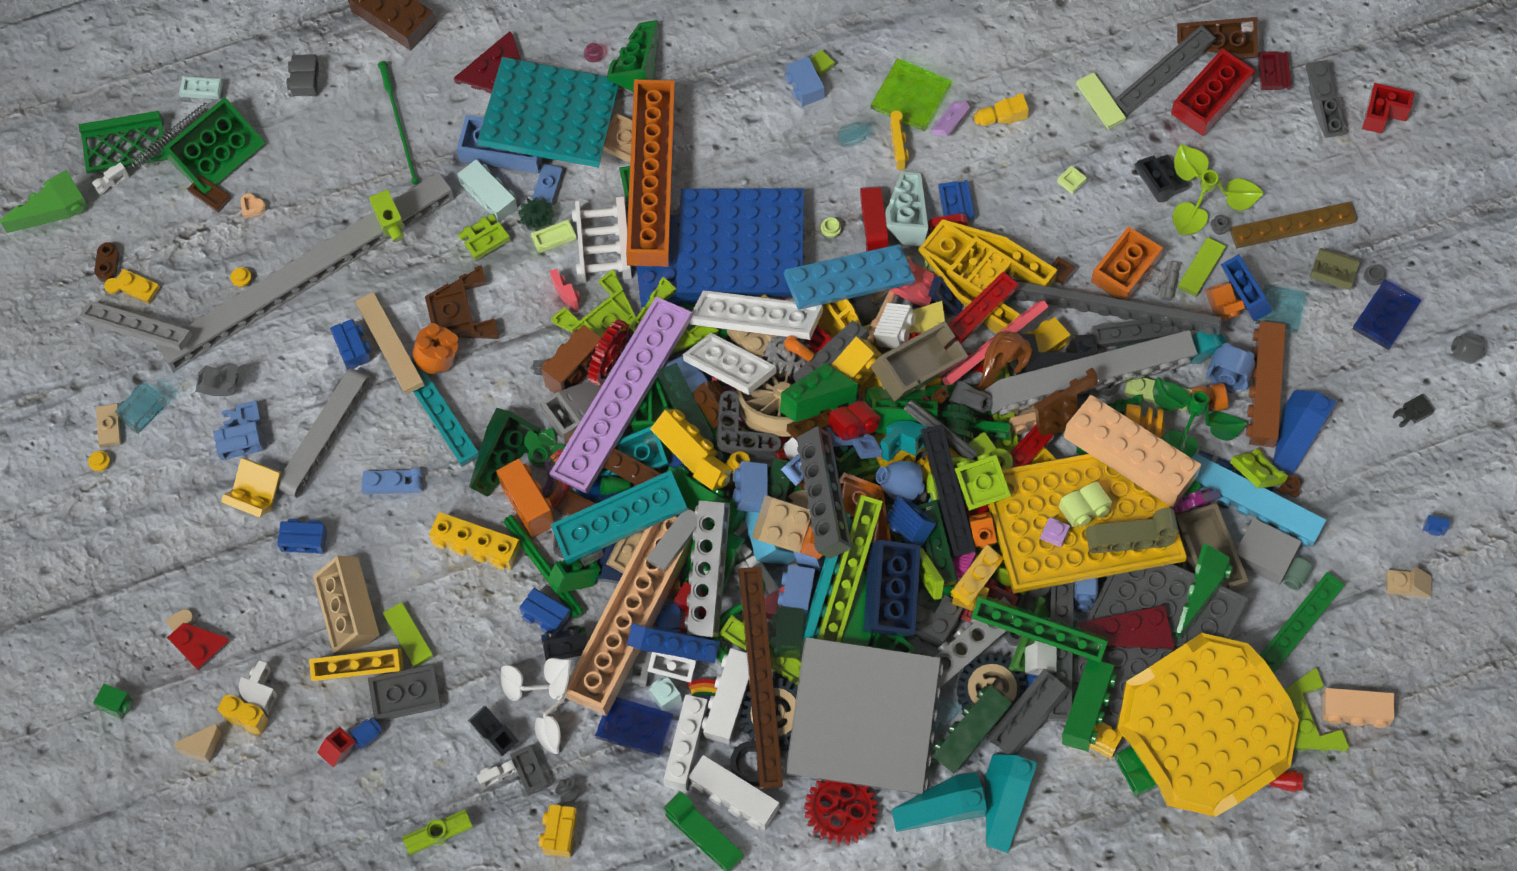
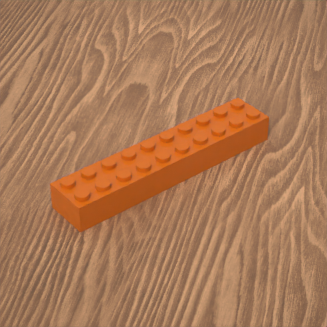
[626,79,675,267]

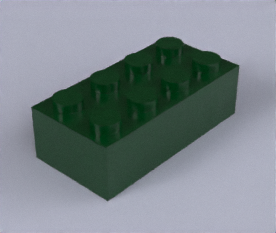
[933,685,1014,774]

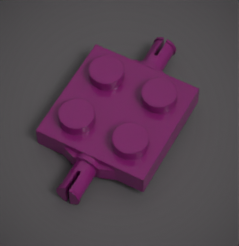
[1170,488,1221,515]

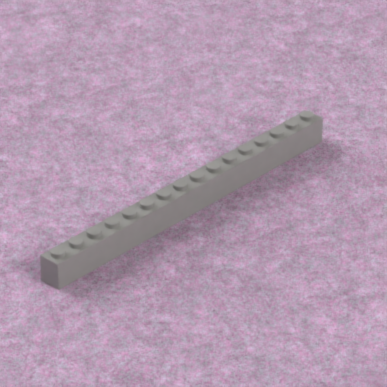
[156,172,454,372]

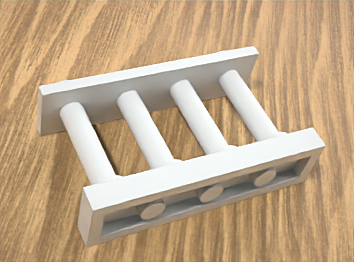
[572,197,632,283]

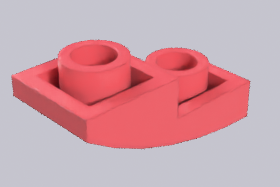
[549,269,581,311]

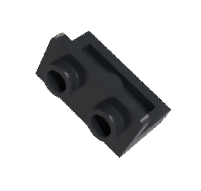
[541,625,588,661]

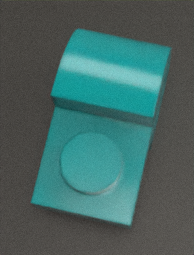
[1187,331,1227,364]
[880,421,928,462]

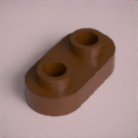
[94,242,120,282]

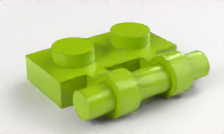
[457,214,510,261]

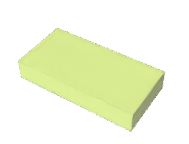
[531,219,577,253]

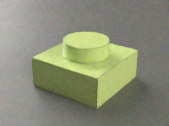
[1057,165,1087,195]

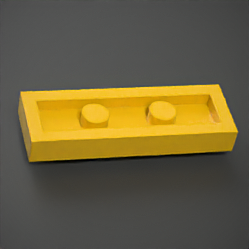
[951,545,1003,606]

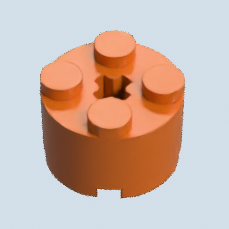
[412,323,458,374]

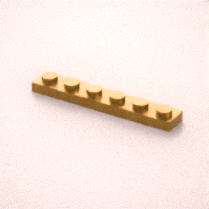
[1230,202,1356,249]

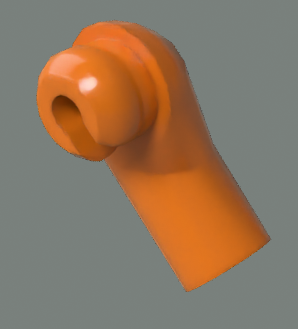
[784,335,814,361]

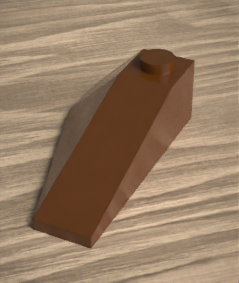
[1177,17,1261,59]

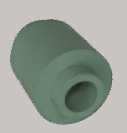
[1283,556,1313,590]

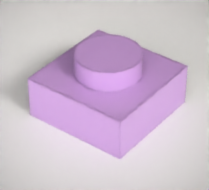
[1040,517,1070,547]

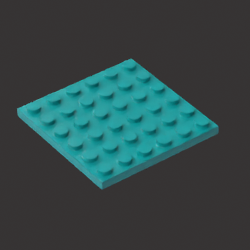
[478,57,619,168]

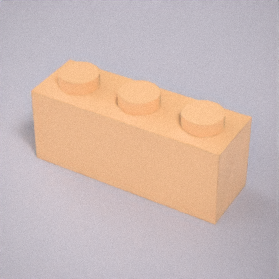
[1322,688,1394,728]

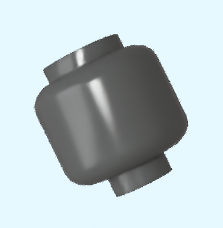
[1451,333,1485,364]

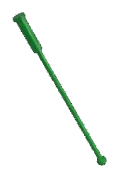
[377,61,419,185]

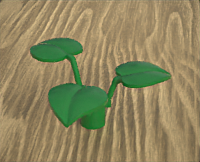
[1153,377,1247,458]

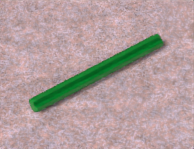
[504,515,584,619]

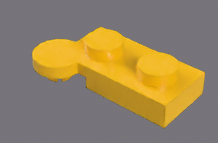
[104,269,160,305]

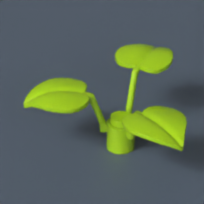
[1172,144,1263,235]

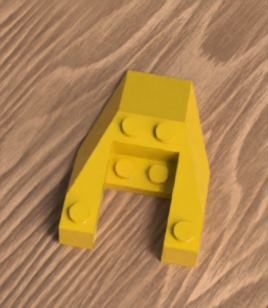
[918,219,1057,334]

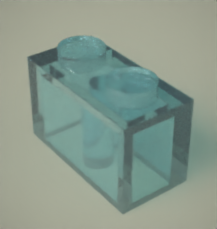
[115,381,167,434]

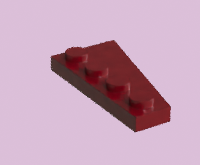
[1076,605,1175,650]

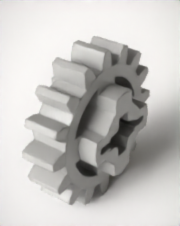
[765,336,810,376]

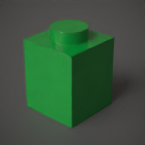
[93,683,133,719]

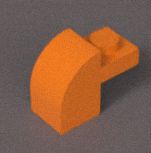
[1205,282,1245,322]

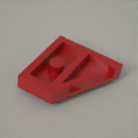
[167,622,229,670]

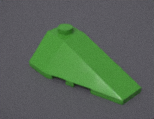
[0,170,89,233]

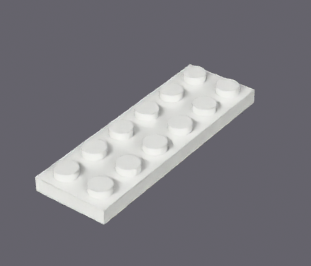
[690,290,823,340]

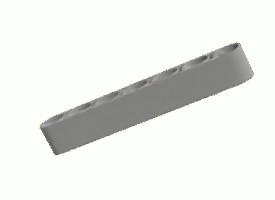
[277,368,371,498]

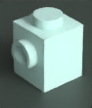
[649,677,682,714]

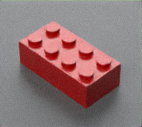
[1171,48,1255,136]

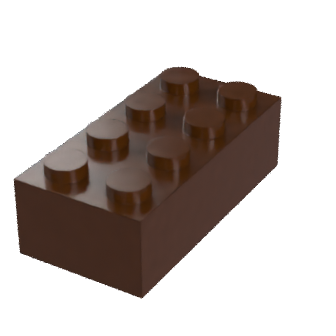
[348,0,436,51]

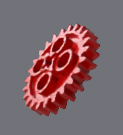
[587,319,630,386]
[804,780,878,846]

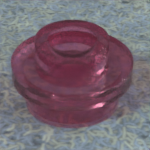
[584,43,604,63]

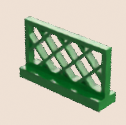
[78,111,168,174]

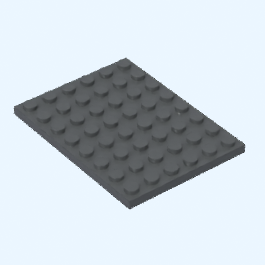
[1072,564,1247,730]

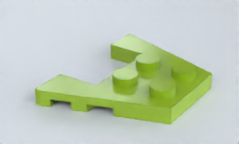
[551,269,636,337]
[630,277,719,355]
[1285,668,1349,752]

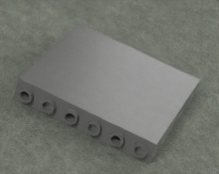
[785,638,943,795]

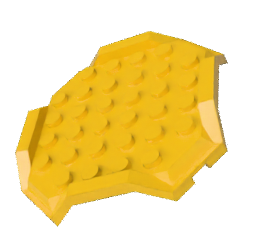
[1116,633,1299,817]

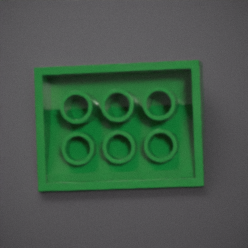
[161,97,266,194]

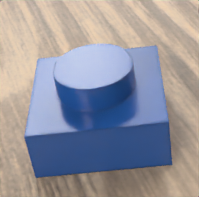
[1422,515,1450,536]

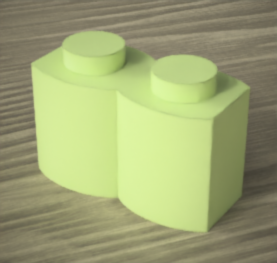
[1059,482,1112,527]

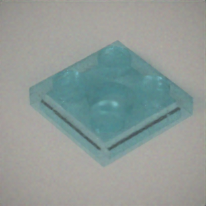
[1255,284,1306,333]

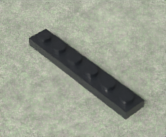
[920,424,976,558]

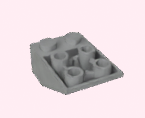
[540,381,601,445]

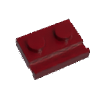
[1257,51,1291,90]

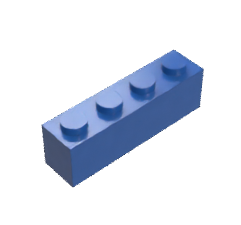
[627,623,720,663]

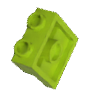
[955,453,1011,511]

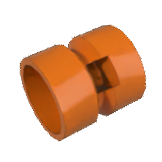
[1191,383,1228,412]

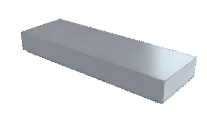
[646,509,697,572]

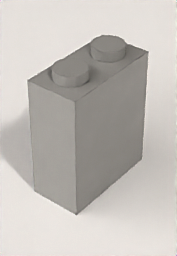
[1234,518,1302,585]

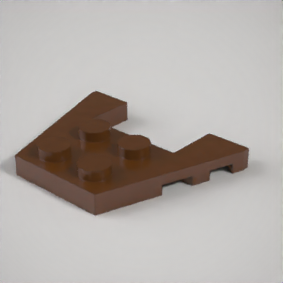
[425,265,499,339]
[1034,368,1098,436]

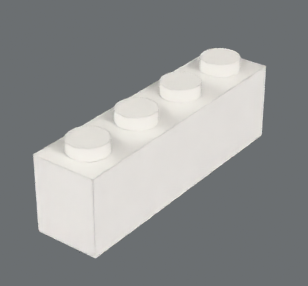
[701,648,749,745]
[663,695,708,792]
[688,755,780,831]

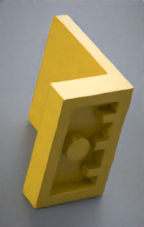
[221,458,281,517]

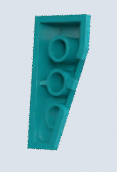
[598,426,669,477]
[985,754,1037,854]
[892,772,987,832]

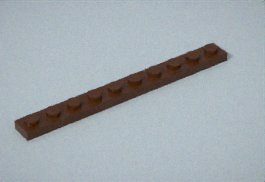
[738,567,783,789]

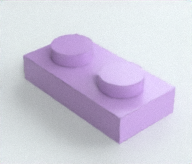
[931,101,970,136]

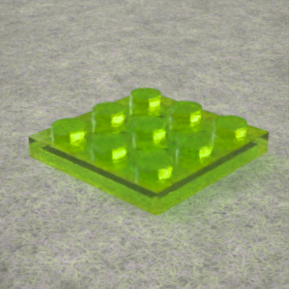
[870,58,951,132]

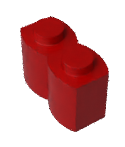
[827,401,880,441]

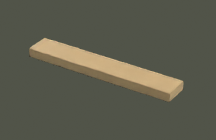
[355,292,424,395]

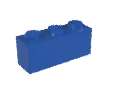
[1220,254,1272,322]

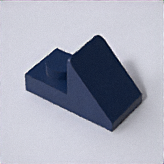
[928,276,963,316]

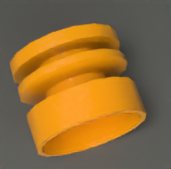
[1124,404,1165,439]

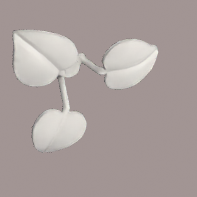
[501,658,571,754]

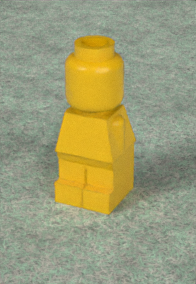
[973,93,1029,126]

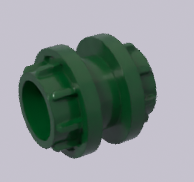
[938,404,977,444]

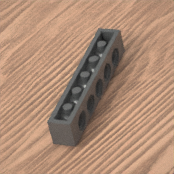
[797,426,852,559]

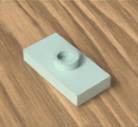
[179,76,223,99]

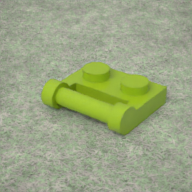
[1230,448,1288,489]

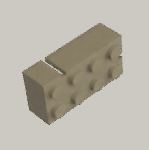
[871,321,968,402]
[1175,503,1249,593]

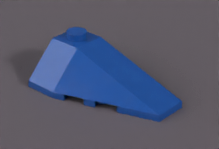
[1272,390,1336,475]

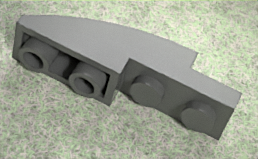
[1306,60,1346,138]

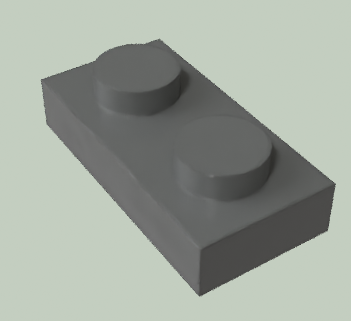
[510,745,549,796]

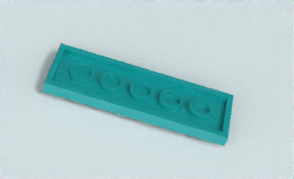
[550,470,688,564]

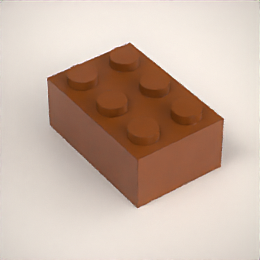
[541,324,601,394]

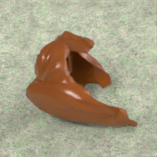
[976,331,1032,391]

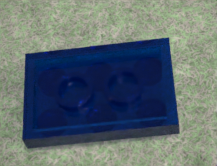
[1352,279,1422,350]
[595,697,674,757]

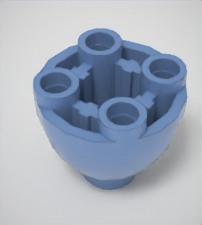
[876,461,924,501]

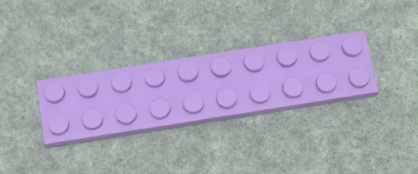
[549,297,694,493]

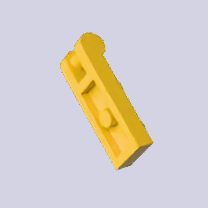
[890,110,909,170]

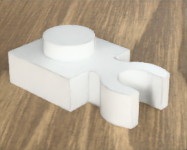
[92,162,130,195]
[476,760,517,790]

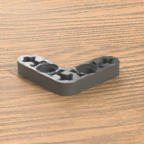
[717,391,781,456]

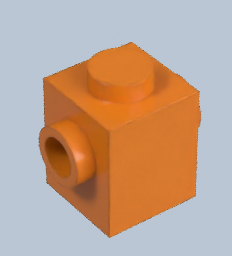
[968,512,997,548]

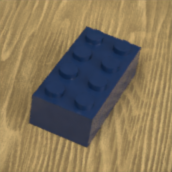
[863,540,921,637]

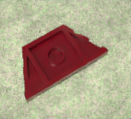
[454,31,521,93]

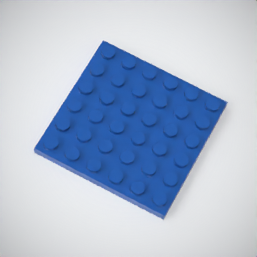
[676,188,804,297]

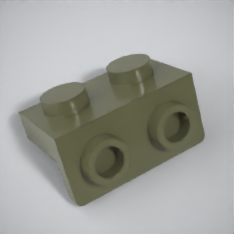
[1310,248,1360,290]

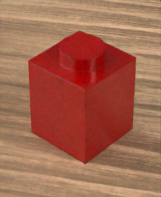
[317,727,356,767]

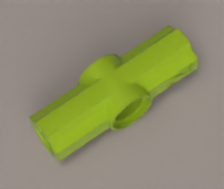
[402,809,473,856]

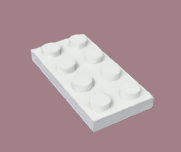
[683,333,776,395]

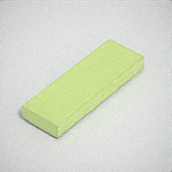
[1076,72,1126,129]

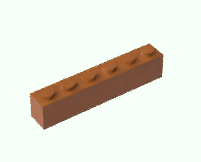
[1246,321,1286,448]

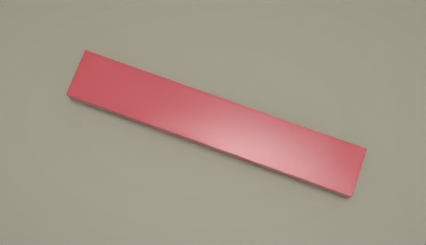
[941,301,1049,385]

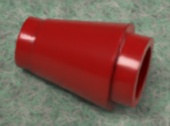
[1270,770,1303,793]

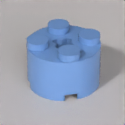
[1206,343,1255,393]

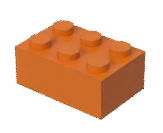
[1091,226,1163,301]
[497,459,555,538]

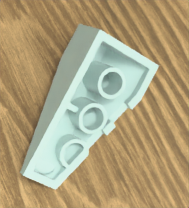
[885,171,928,246]

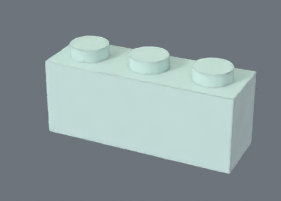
[457,160,517,223]

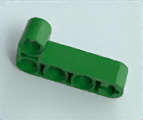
[663,791,744,871]

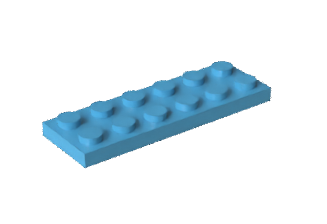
[783,244,915,310]

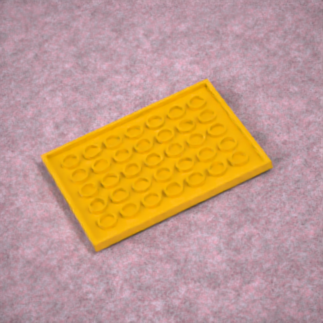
[988,454,1187,593]

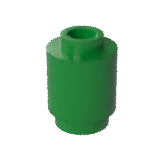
[600,476,633,495]

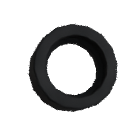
[730,741,759,787]

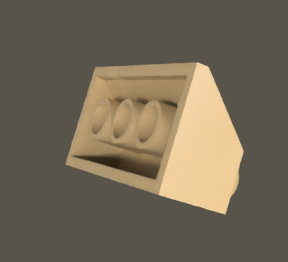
[313,556,379,654]

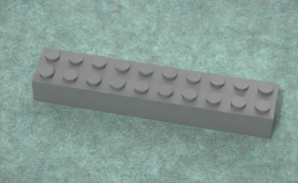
[984,330,1197,416]

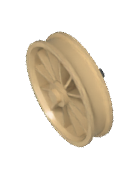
[736,363,796,436]

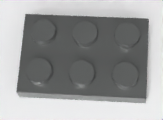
[368,664,441,722]

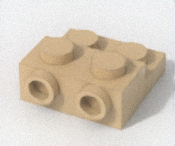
[727,329,785,360]

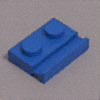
[938,180,974,220]

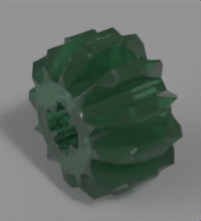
[519,196,554,231]

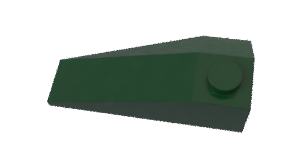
[469,408,541,497]

